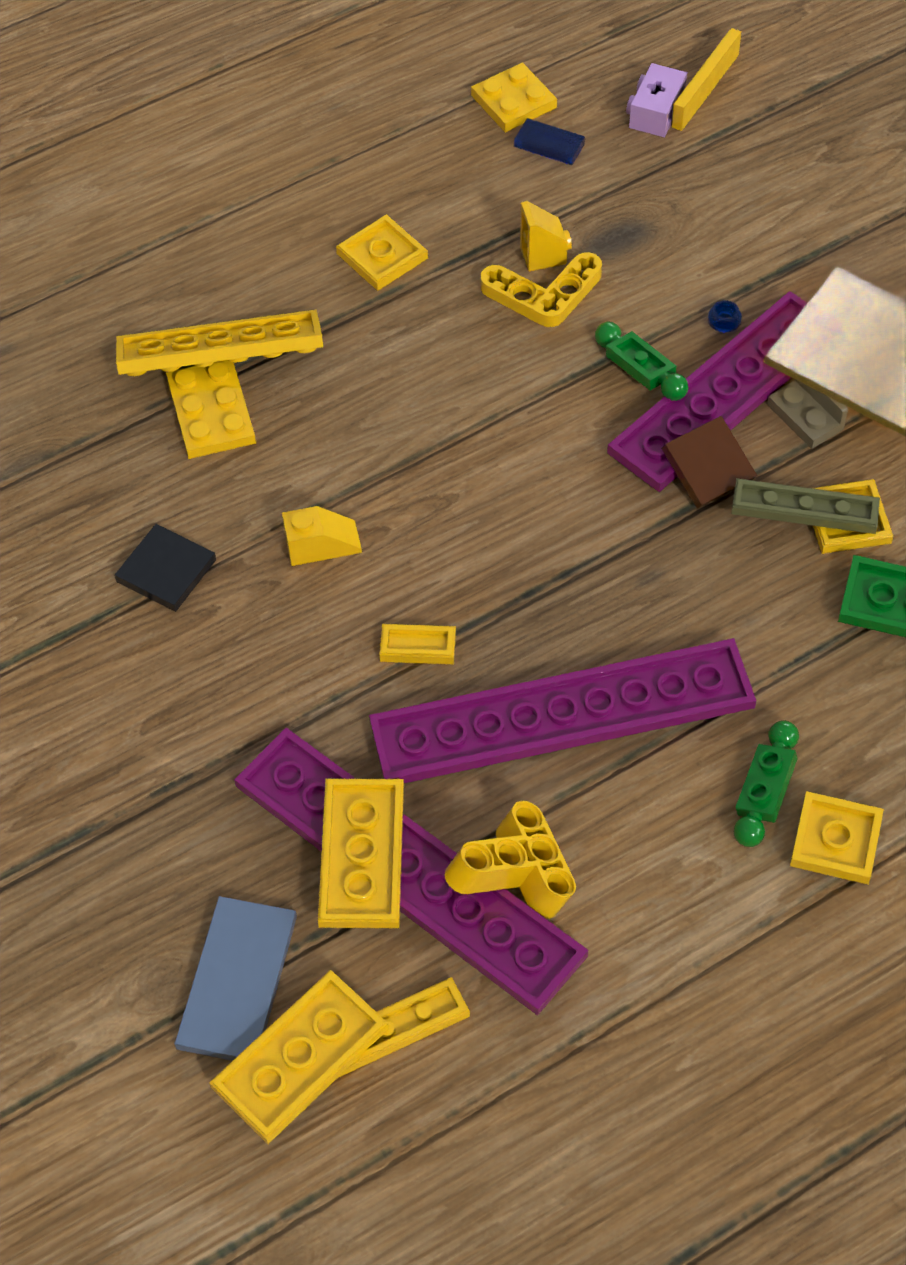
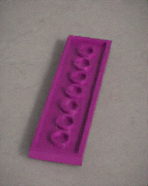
[607,291,842,492]

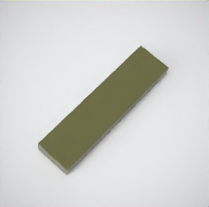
[731,478,880,534]

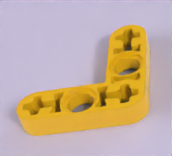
[481,252,602,327]

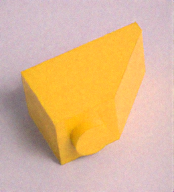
[520,201,572,272]
[282,506,362,566]

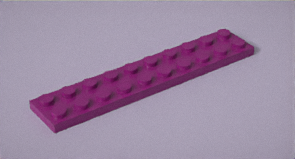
[369,638,757,783]
[234,728,588,1016]

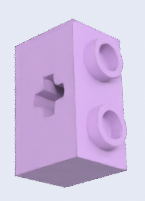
[626,63,687,137]

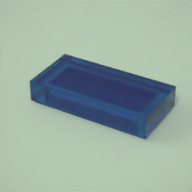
[514,118,585,165]

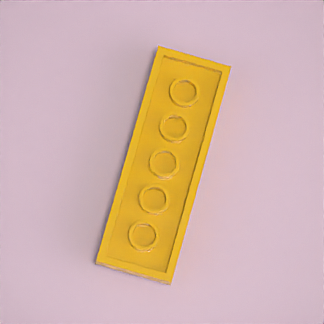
[116,310,323,376]

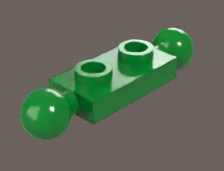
[595,321,688,401]
[733,720,799,847]

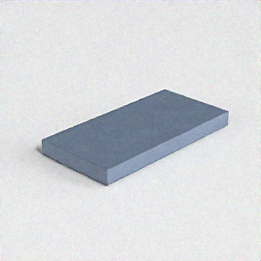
[175,896,297,1061]

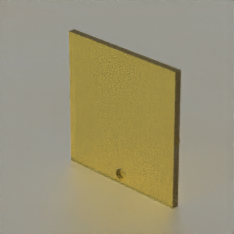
[763,267,906,437]

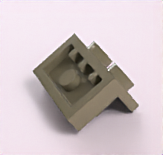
[767,365,848,449]

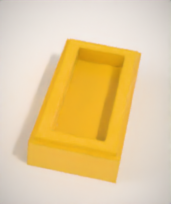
[380,624,456,665]

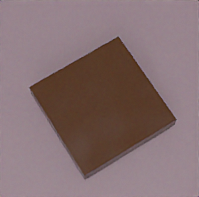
[661,416,757,509]

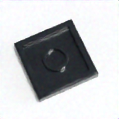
[115,524,216,612]

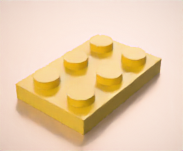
[166,360,256,459]

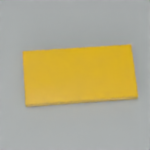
[318,779,404,928]
[209,970,389,1144]

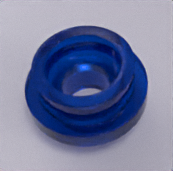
[708,300,742,332]

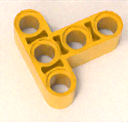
[444,801,576,919]

